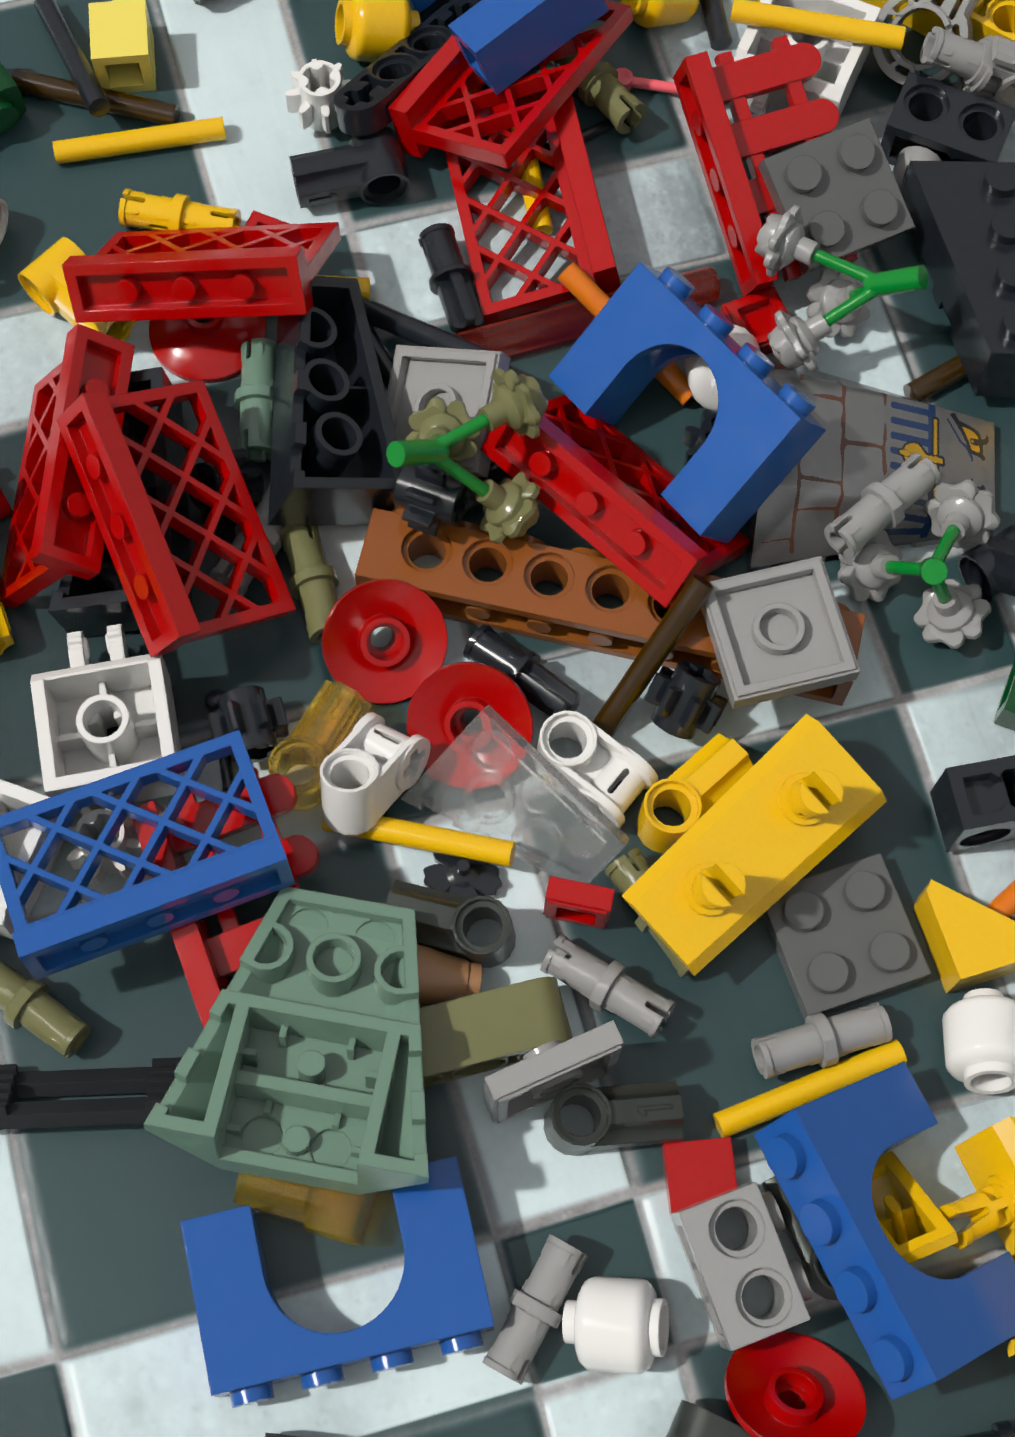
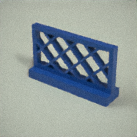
[0,730,296,980]

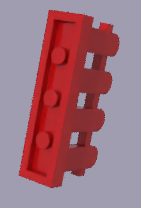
[673,35,858,297]
[131,767,320,1029]

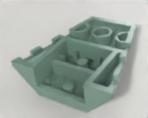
[143,887,429,1195]

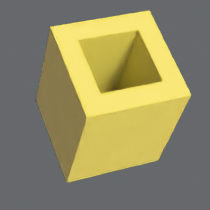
[88,0,157,93]

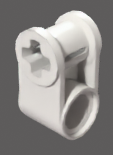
[535,710,659,830]
[320,712,431,835]

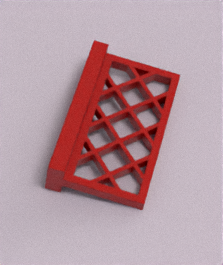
[388,0,634,169]
[445,90,621,324]
[62,222,341,323]
[0,323,135,609]
[56,379,296,658]
[480,395,752,608]

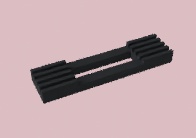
[0,1057,182,1130]

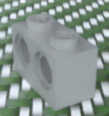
[669,1182,812,1351]

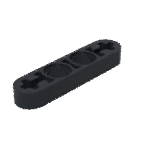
[333,0,481,136]

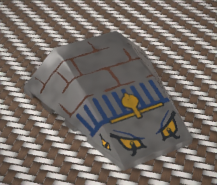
[749,355,995,572]

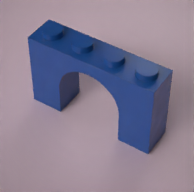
[409,0,609,95]
[548,262,826,544]
[753,1062,1015,1400]
[180,1156,495,1408]

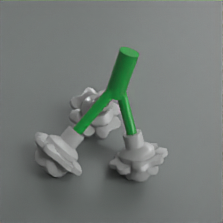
[755,205,929,372]
[838,479,1001,649]

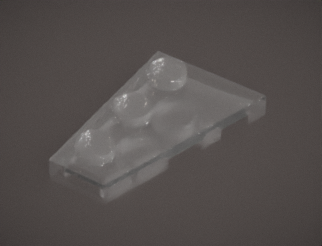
[400,705,630,884]

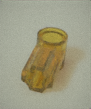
[268,680,374,812]
[233,1173,378,1246]

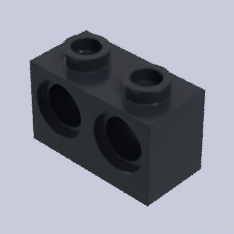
[881,72,1015,166]
[930,755,1015,852]

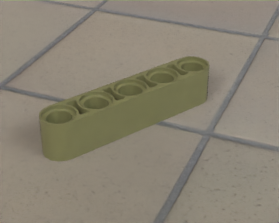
[420,977,573,1088]

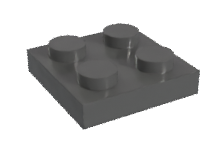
[758,117,915,275]
[762,853,931,1021]

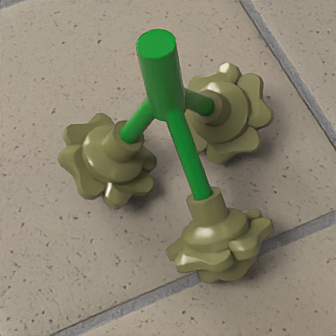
[386,368,549,544]

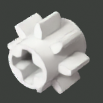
[285,59,351,134]
[66,806,143,885]

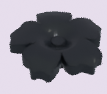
[423,852,502,898]

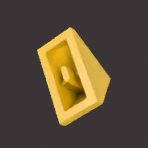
[913,879,1015,994]
[872,1151,958,1264]

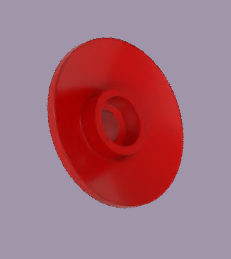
[149,316,267,383]
[322,579,448,704]
[407,662,534,788]
[724,1331,866,1437]

